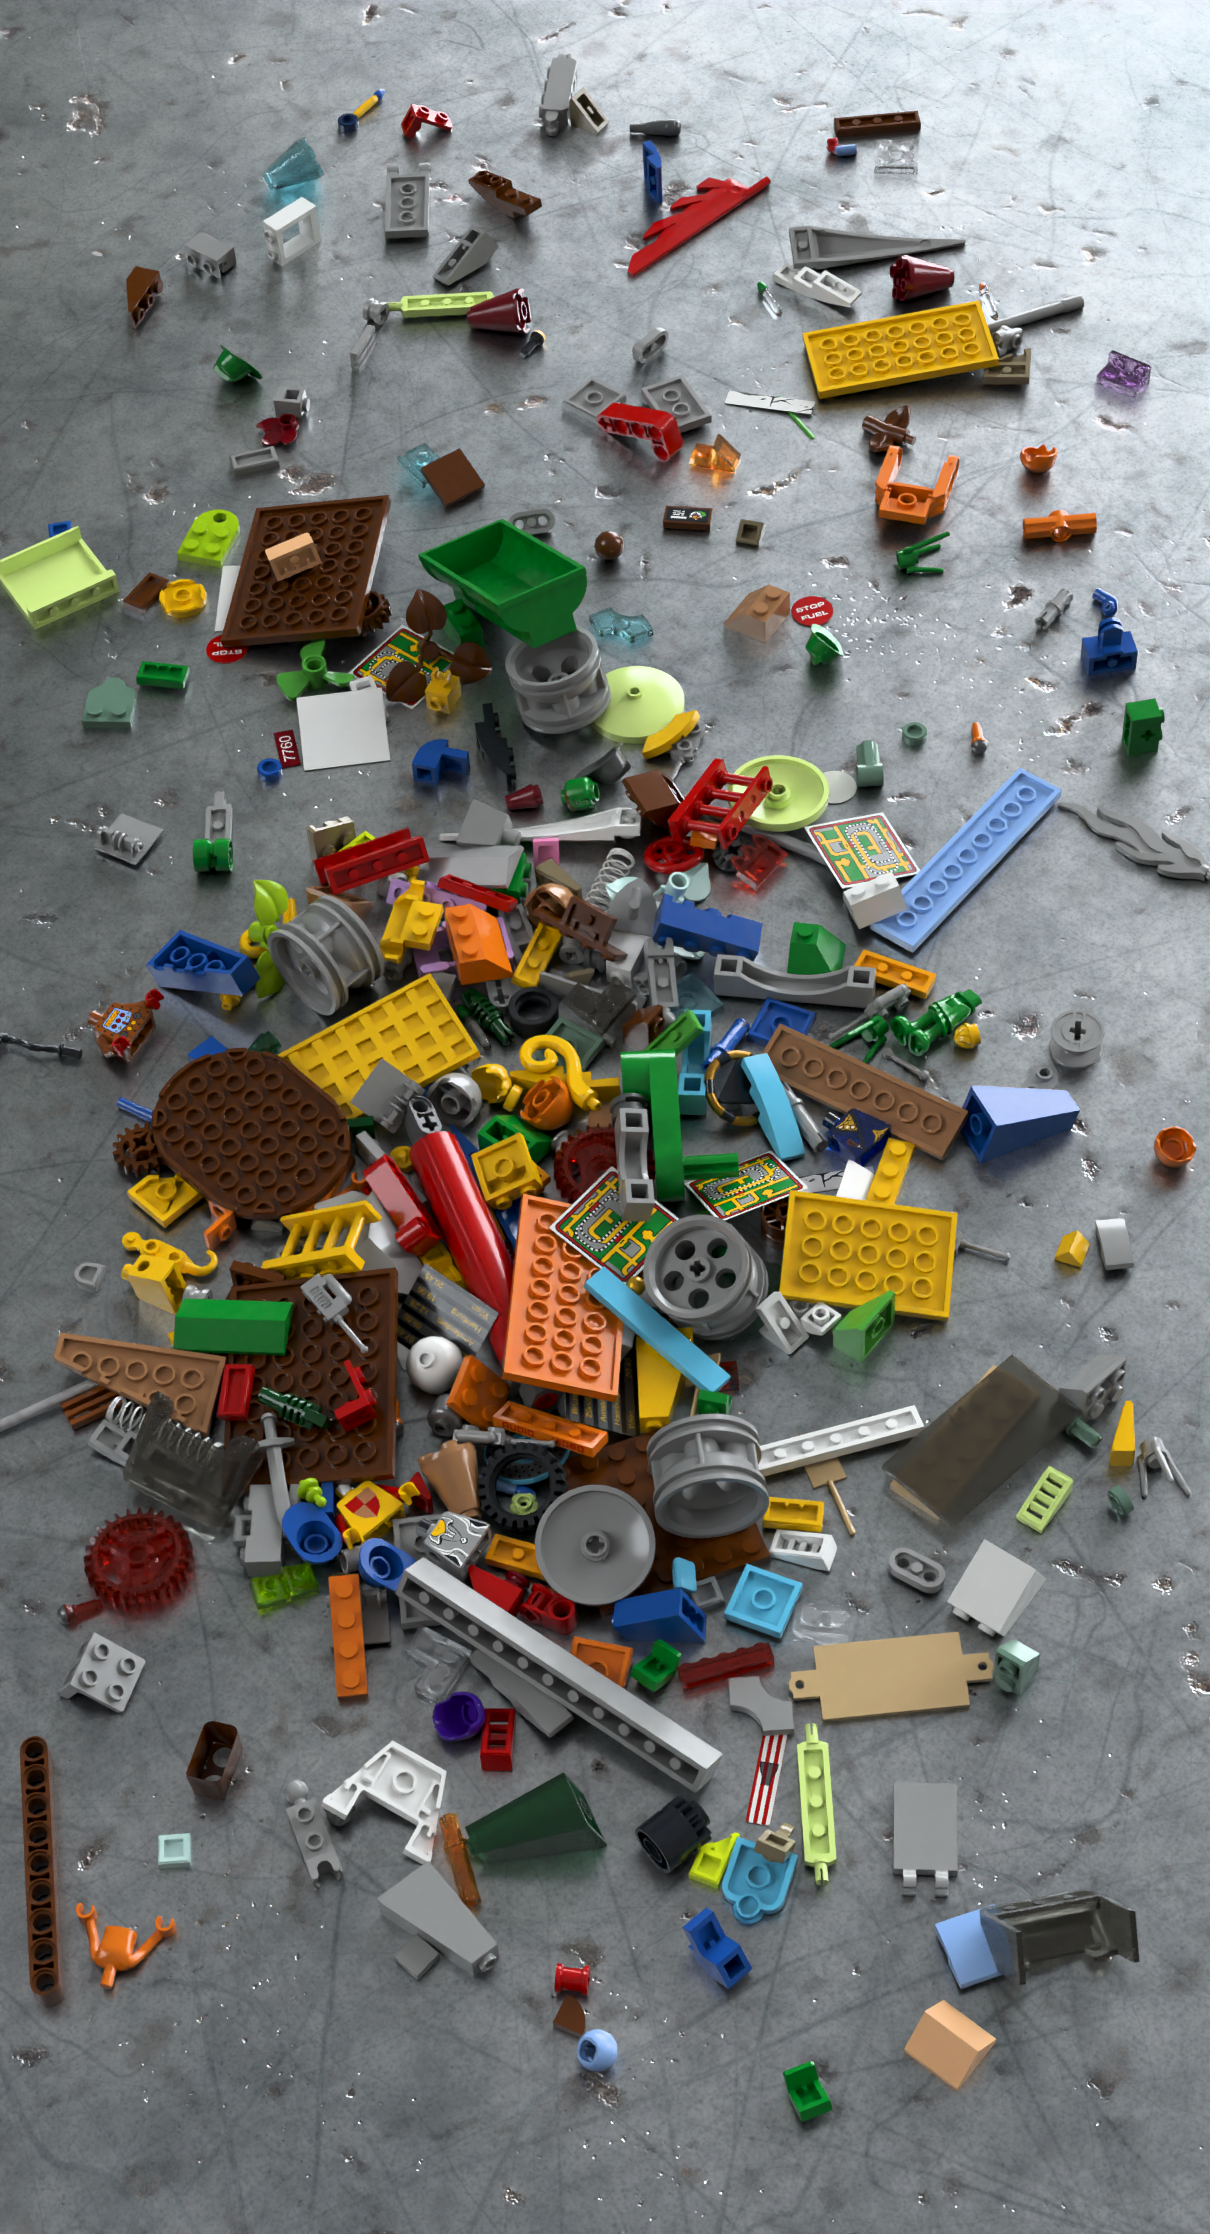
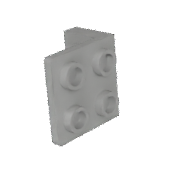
[58,1632,145,1713]

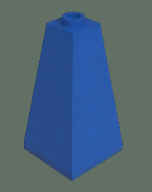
[960,1086,1080,1163]

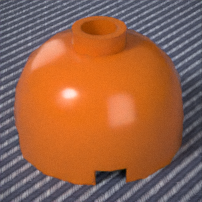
[520,1076,574,1131]

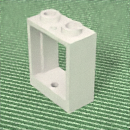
[262,197,321,266]

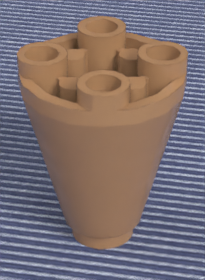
[418,1440,482,1520]

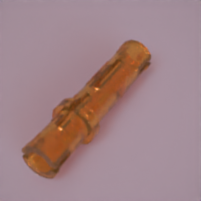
[438,1813,482,1908]

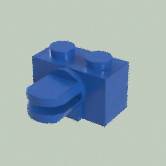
[1081,617,1138,676]

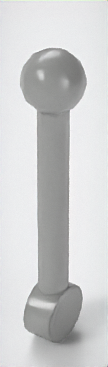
[883,1048,929,1081]

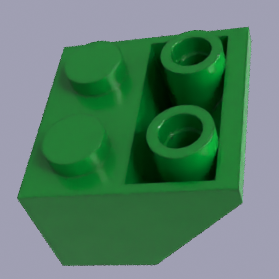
[477,1115,553,1164]

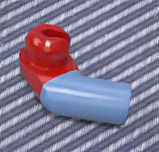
[826,137,857,157]

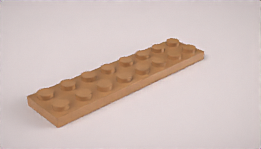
[762,1024,969,1161]

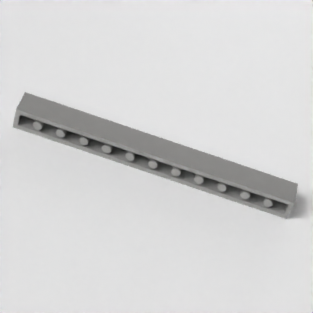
[395,1557,723,1793]

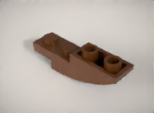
[468,170,542,219]

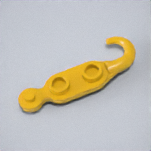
[122,1232,218,1277]

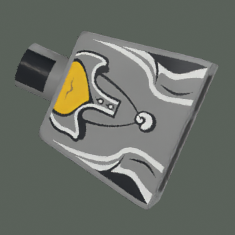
[416,1511,492,1583]

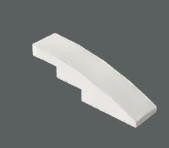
[773,262,862,307]

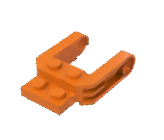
[875,445,960,525]

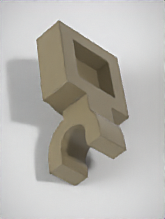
[754,1822,796,1864]

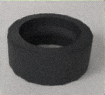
[508,987,559,1038]

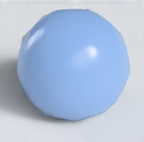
[577,2029,618,2073]

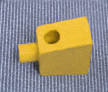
[121,1254,187,1315]

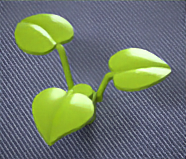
[248,880,288,999]

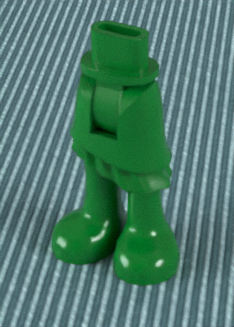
[890,989,982,1056]

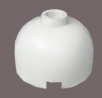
[406,1336,464,1395]

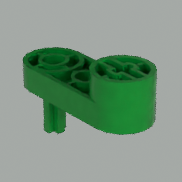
[620,1049,739,1203]

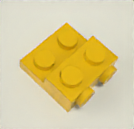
[471,1132,543,1210]

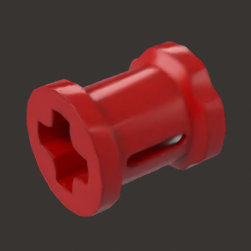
[555,1963,590,1996]

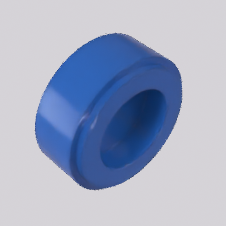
[257,758,283,782]

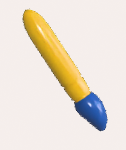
[353,89,386,118]

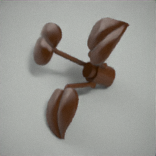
[386,589,492,702]

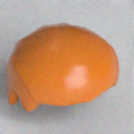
[1020,444,1058,473]
[1153,1126,1196,1168]

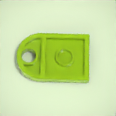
[177,509,240,568]

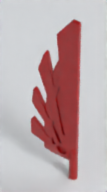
[628,176,771,277]

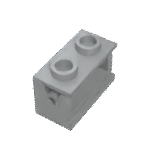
[184,231,237,278]

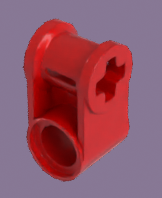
[518,1583,578,1635]

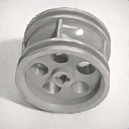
[505,626,611,734]
[268,895,385,1015]
[643,1215,769,1340]
[646,1414,769,1538]

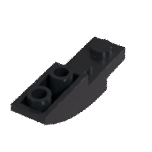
[475,703,517,791]

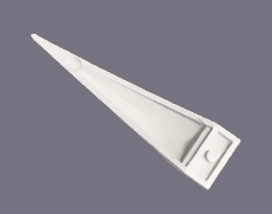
[439,808,643,843]

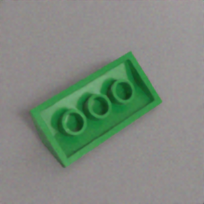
[173,1298,294,1356]

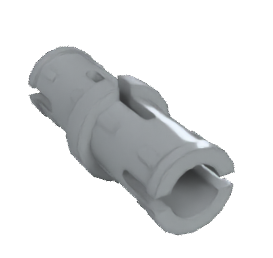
[1035,588,1073,630]

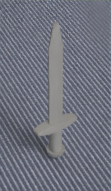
[251,1412,295,1533]

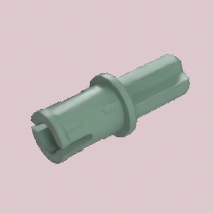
[1048,1402,1102,1448]

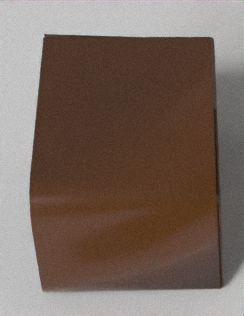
[186,1721,243,1800]

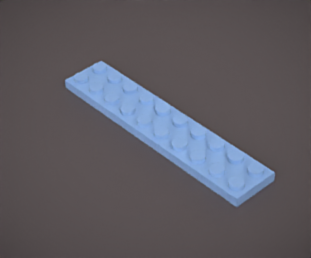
[870,768,1062,953]

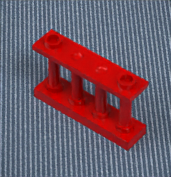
[668,758,773,850]
[313,827,430,895]

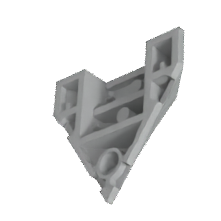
[336,1190,423,1299]

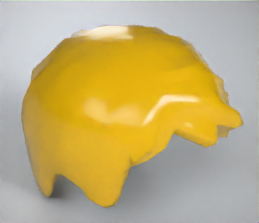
[471,1064,512,1104]

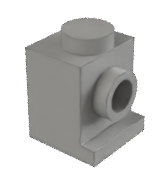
[273,385,310,418]

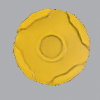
[159,579,207,618]

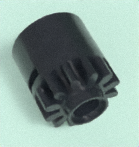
[635,1795,712,1873]

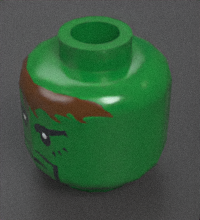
[560,777,599,812]

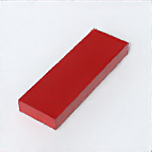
[437,874,518,913]

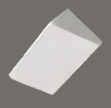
[836,1160,875,1200]

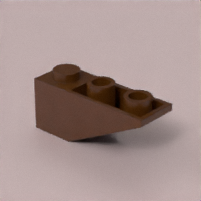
[126,266,163,330]

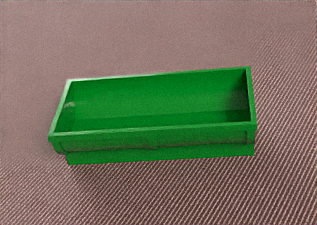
[418,519,587,649]

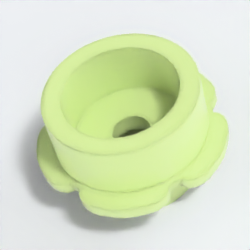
[509,1493,538,1515]

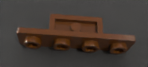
[532,896,628,962]

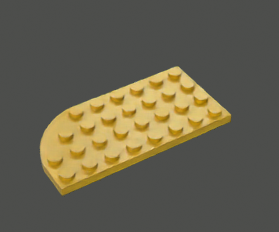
[278,973,480,1119]

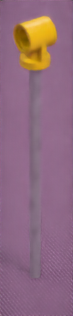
[0,1331,198,1432]

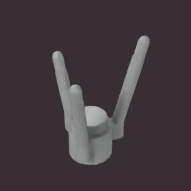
[1137,1437,1191,1498]

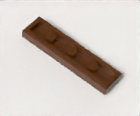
[834,111,921,138]

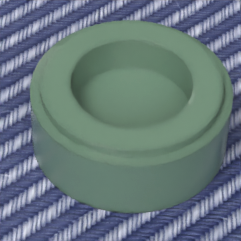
[902,722,927,746]
[1107,1485,1134,1516]

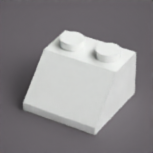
[843,872,907,929]

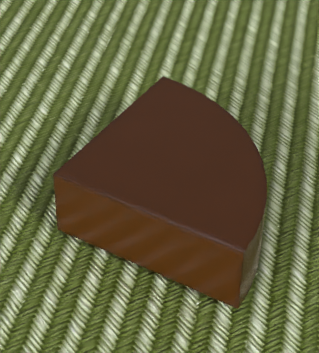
[553,1994,586,2038]

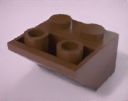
[621,770,684,831]

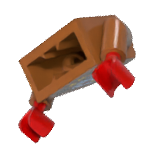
[87,989,164,1063]

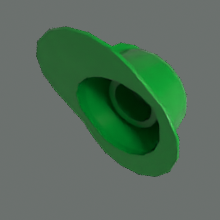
[213,345,263,382]
[805,624,843,665]

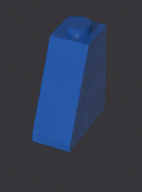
[611,1588,707,1643]

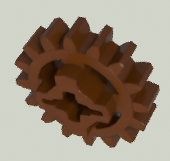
[112,1123,167,1177]

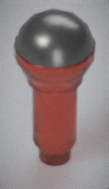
[57,1599,103,1624]

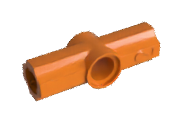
[1023,510,1097,542]

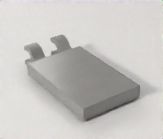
[893,1782,958,1897]

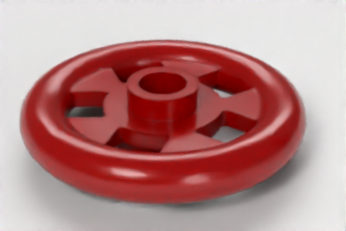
[643,836,704,874]

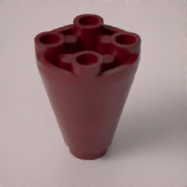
[890,255,955,301]

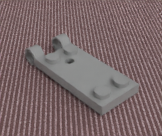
[385,163,431,239]

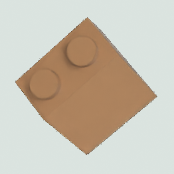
[724,585,790,644]

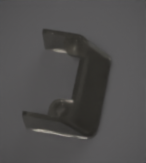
[979,1889,1140,1985]

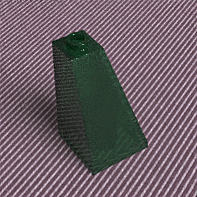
[465,1772,607,1864]

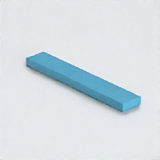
[584,1266,731,1392]

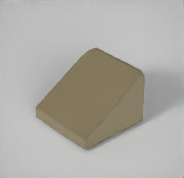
[736,519,766,546]

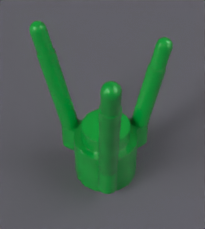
[896,531,950,574]
[828,1015,889,1064]

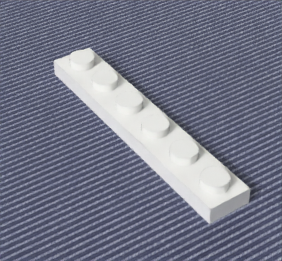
[758,1405,924,1476]

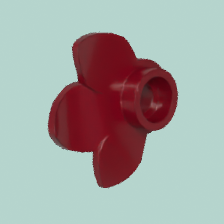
[256,413,299,446]

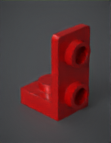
[401,104,452,139]
[334,1360,377,1433]

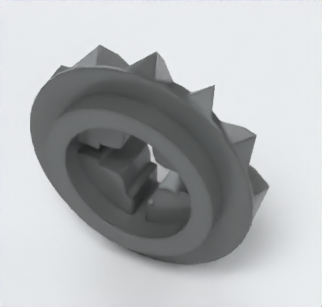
[713,838,754,871]

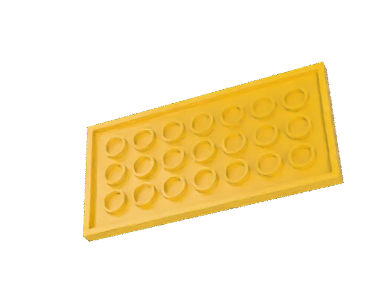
[802,300,999,399]

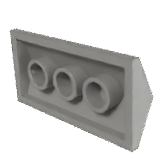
[417,845,524,889]

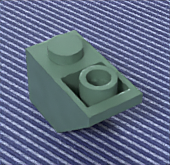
[993,1639,1040,1696]

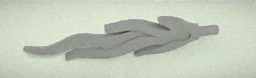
[1058,802,1210,881]

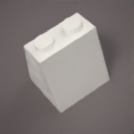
[947,1539,1046,1637]

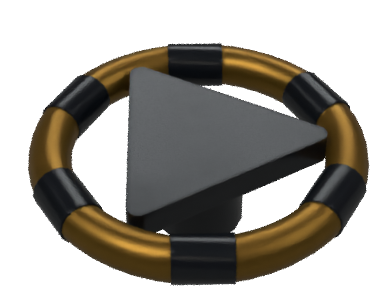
[704,1050,760,1126]

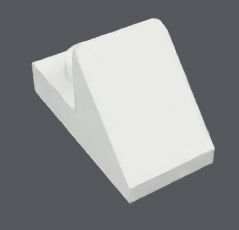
[755,1291,809,1354]

